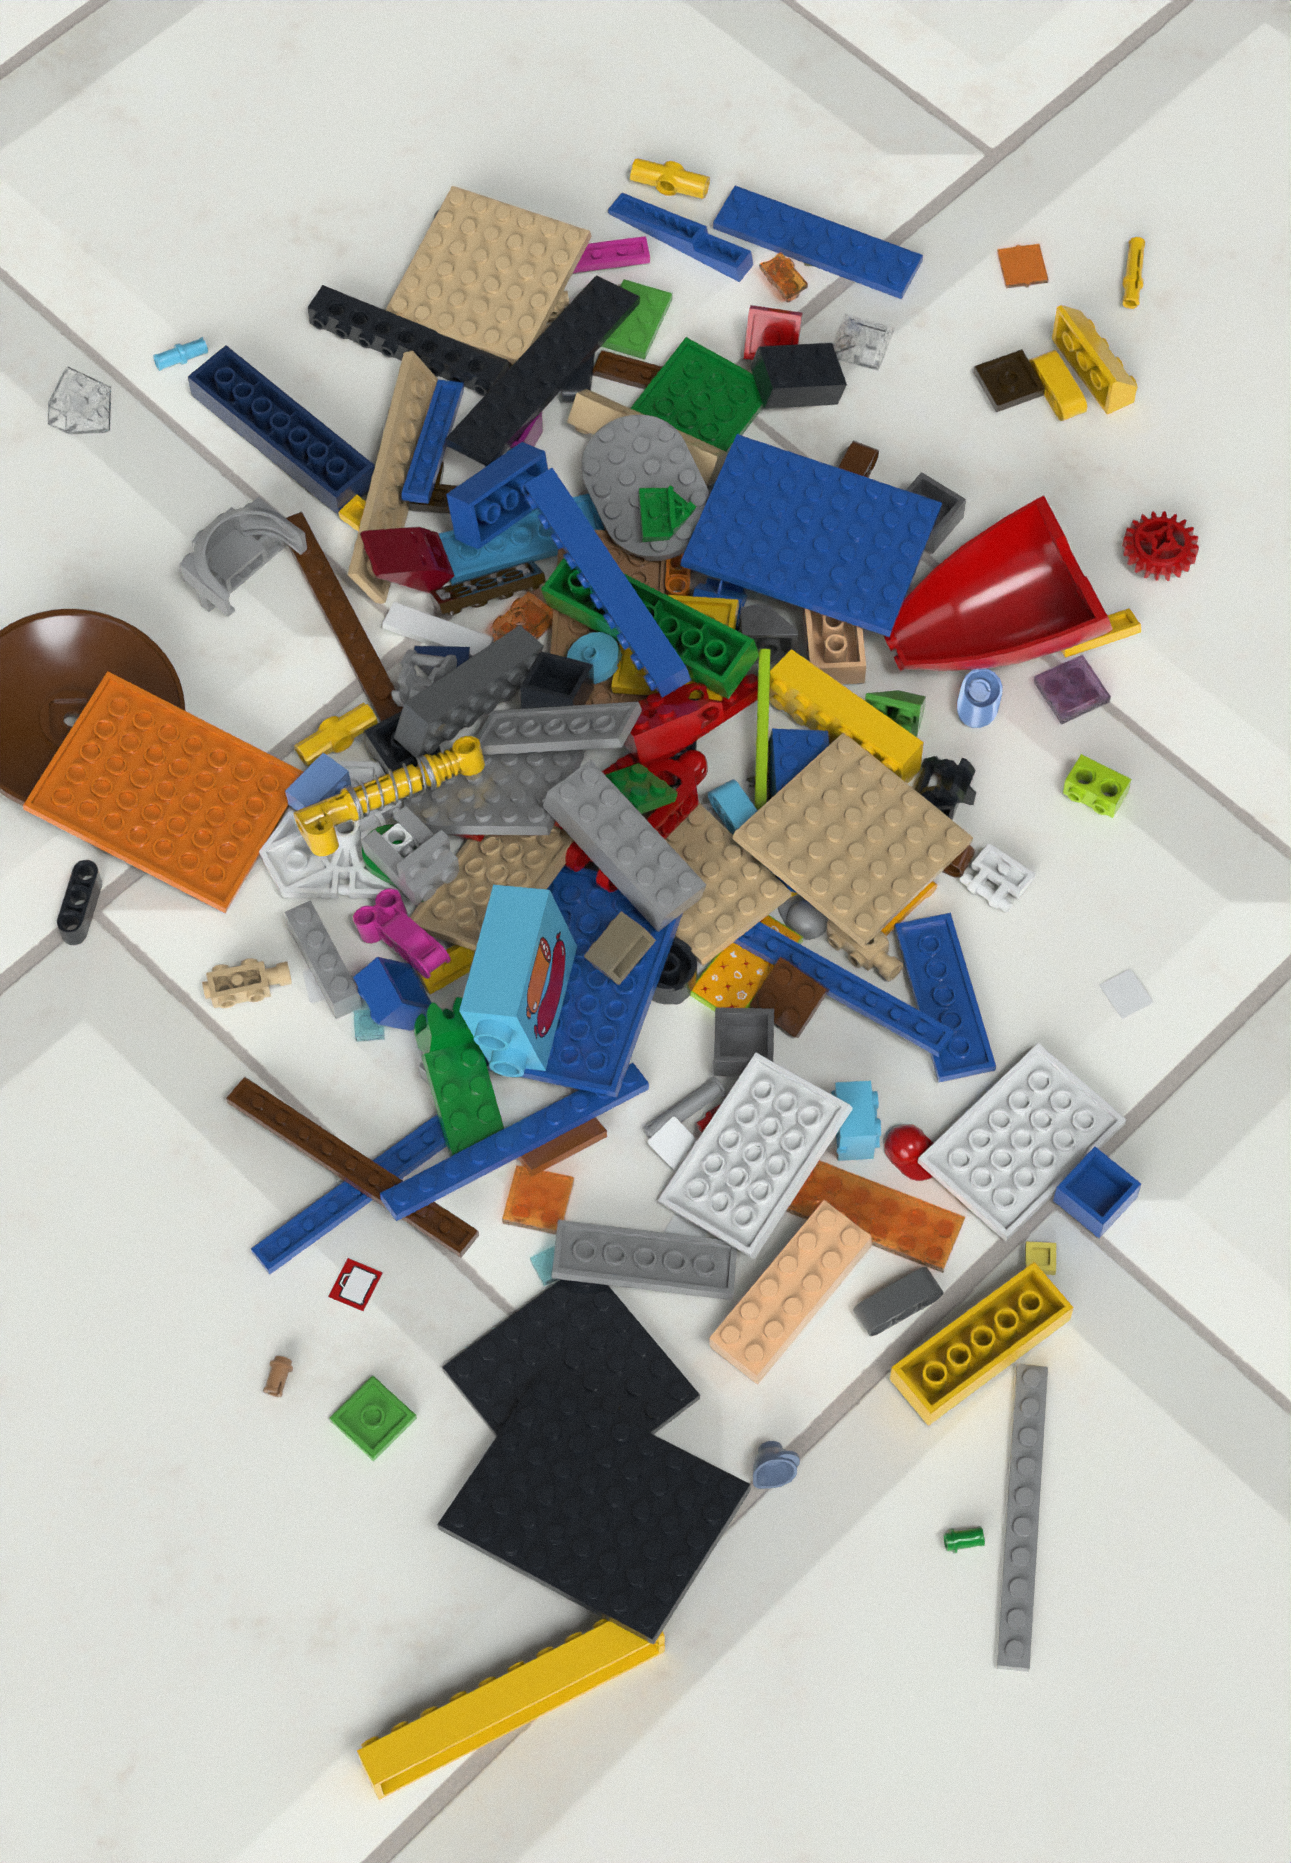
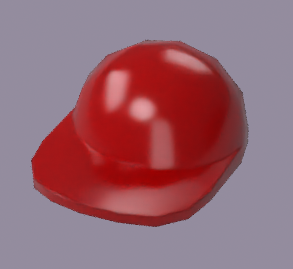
[884,1124,934,1181]

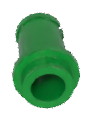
[943,1526,985,1553]

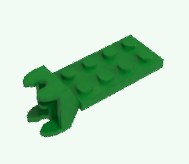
[414,997,504,1157]

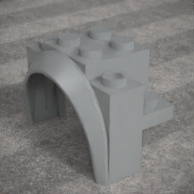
[179,497,307,617]

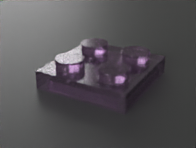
[1034,654,1111,725]

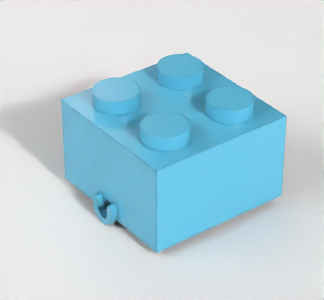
[831,1080,881,1161]

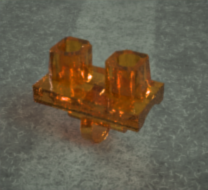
[759,252,808,302]

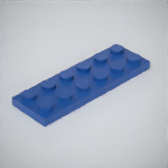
[894,913,996,1083]

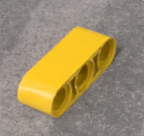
[1029,350,1087,421]

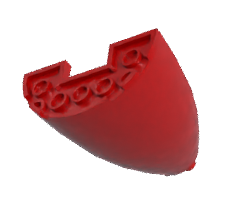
[884,495,1112,672]

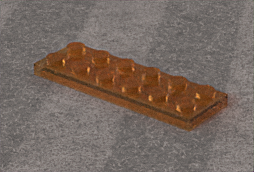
[786,1160,965,1273]

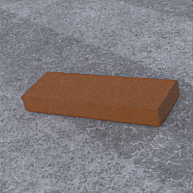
[517,1117,607,1176]

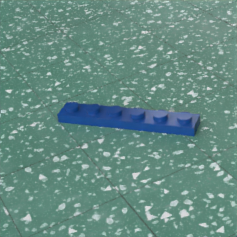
[402,379,464,504]

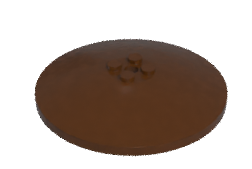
[0,609,185,806]

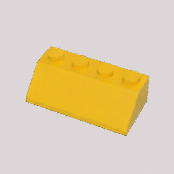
[1052,305,1138,415]

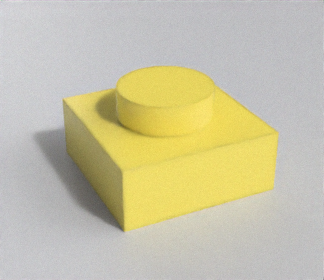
[1025,1241,1056,1275]

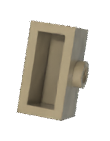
[584,911,656,985]

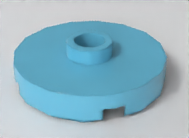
[567,632,622,684]

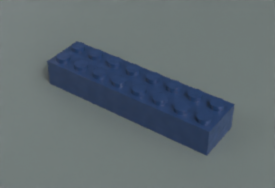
[188,345,375,516]

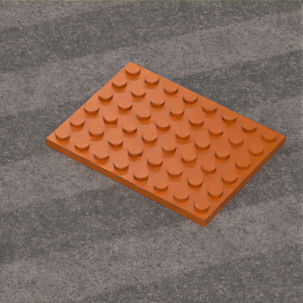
[23,671,303,913]

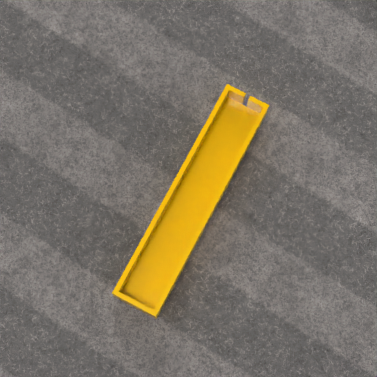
[357,1618,665,1800]

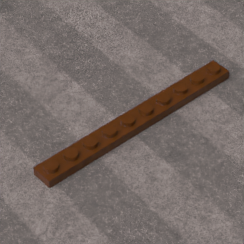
[286,512,403,722]
[226,1077,479,1258]

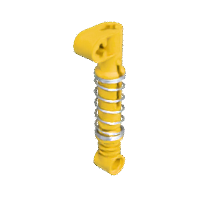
[293,736,485,856]

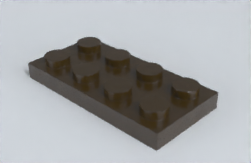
[429,560,546,616]

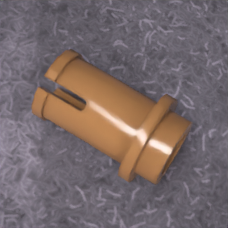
[263,1356,293,1397]

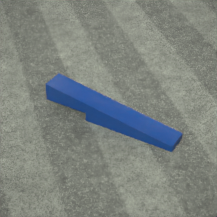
[608,193,753,283]

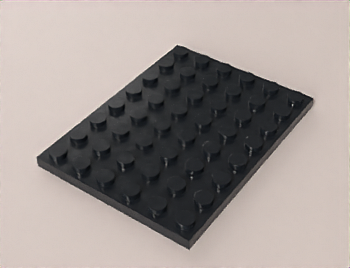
[437,1376,751,1645]

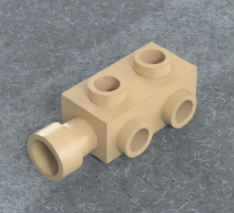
[827,920,903,981]
[202,958,292,1008]

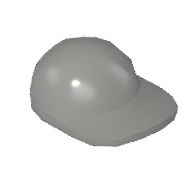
[778,894,829,940]

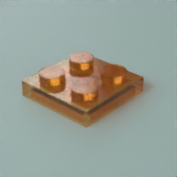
[502,1165,575,1235]

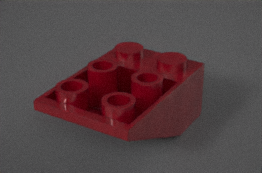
[360,527,455,594]

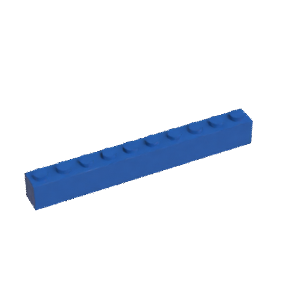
[524,468,691,698]

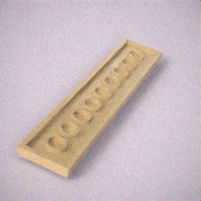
[348,351,438,604]

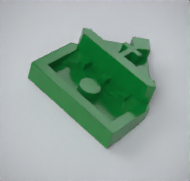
[638,485,697,542]

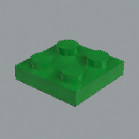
[605,763,678,814]

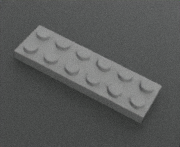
[476,702,642,755]
[551,1220,737,1300]

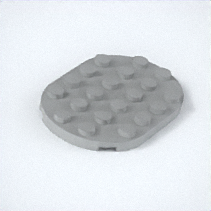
[581,415,710,561]

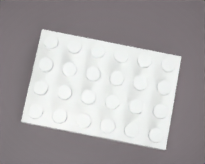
[917,1043,1126,1242]
[658,1053,853,1259]

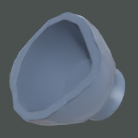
[753,1441,800,1489]

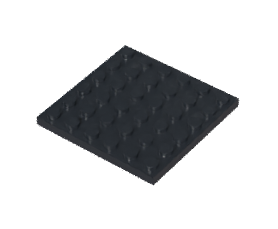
[442,1279,700,1437]

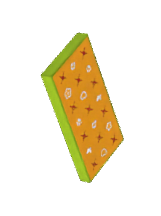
[690,915,803,1012]

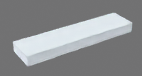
[382,602,494,658]

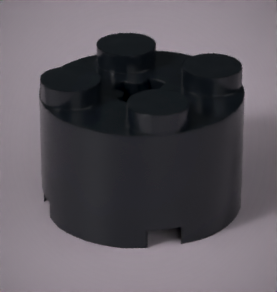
[652,938,697,1005]

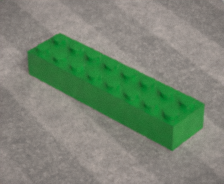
[541,558,759,699]

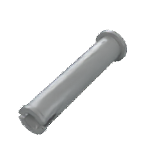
[642,1076,726,1139]

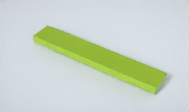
[755,649,771,810]

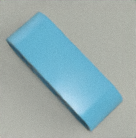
[708,779,758,835]

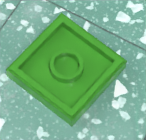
[329,1375,417,1462]

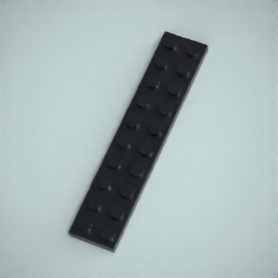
[445,275,640,466]

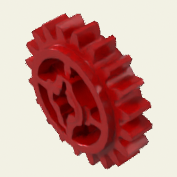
[1122,511,1199,581]

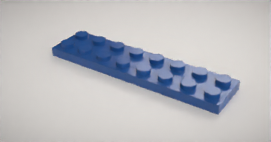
[713,185,923,299]

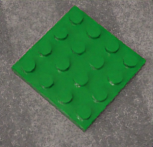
[630,337,764,456]

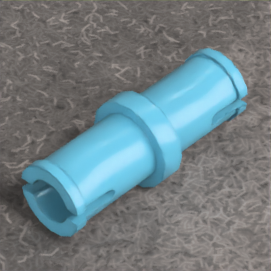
[153,337,208,371]

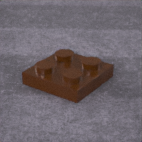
[750,957,830,1038]

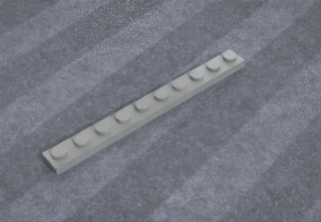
[997,1364,1048,1672]

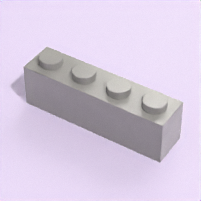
[284,900,362,1019]

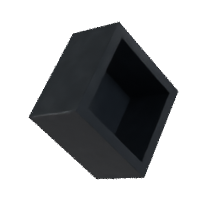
[520,651,594,709]

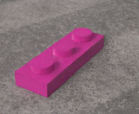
[573,236,650,273]

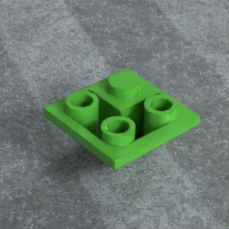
[865,690,926,737]

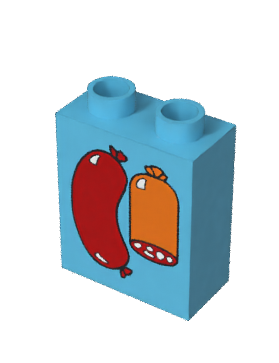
[459,885,577,1077]

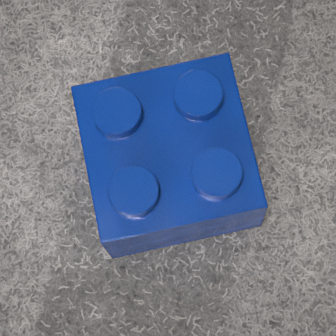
[353,957,432,1031]
[1053,1147,1142,1239]

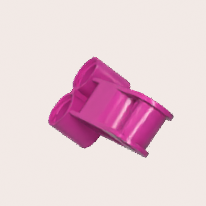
[353,888,451,979]

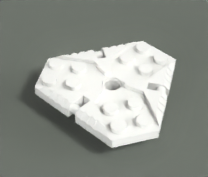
[259,761,407,900]

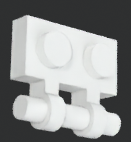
[960,843,1035,912]

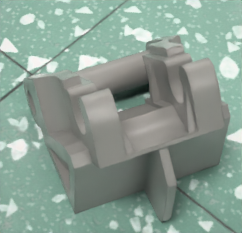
[392,650,457,707]

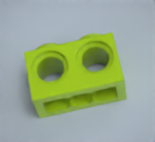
[1063,754,1132,818]

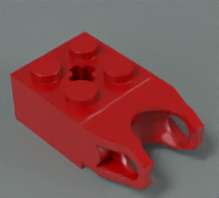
[624,683,724,765]

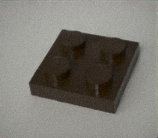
[974,349,1045,412]

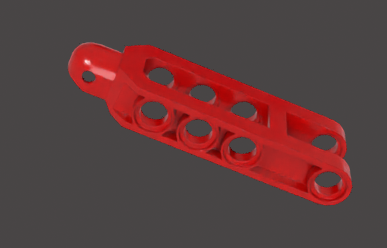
[564,750,708,892]

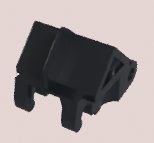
[914,756,977,820]

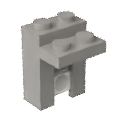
[362,806,459,906]

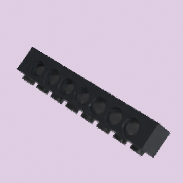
[307,285,509,396]

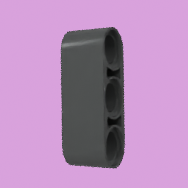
[853,1267,944,1336]

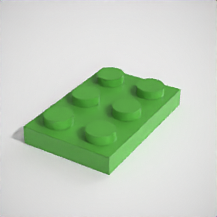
[601,279,672,360]

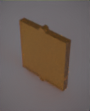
[997,244,1049,288]

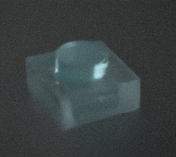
[354,1009,385,1042]

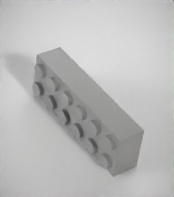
[543,760,706,932]

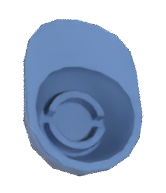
[957,669,1003,728]

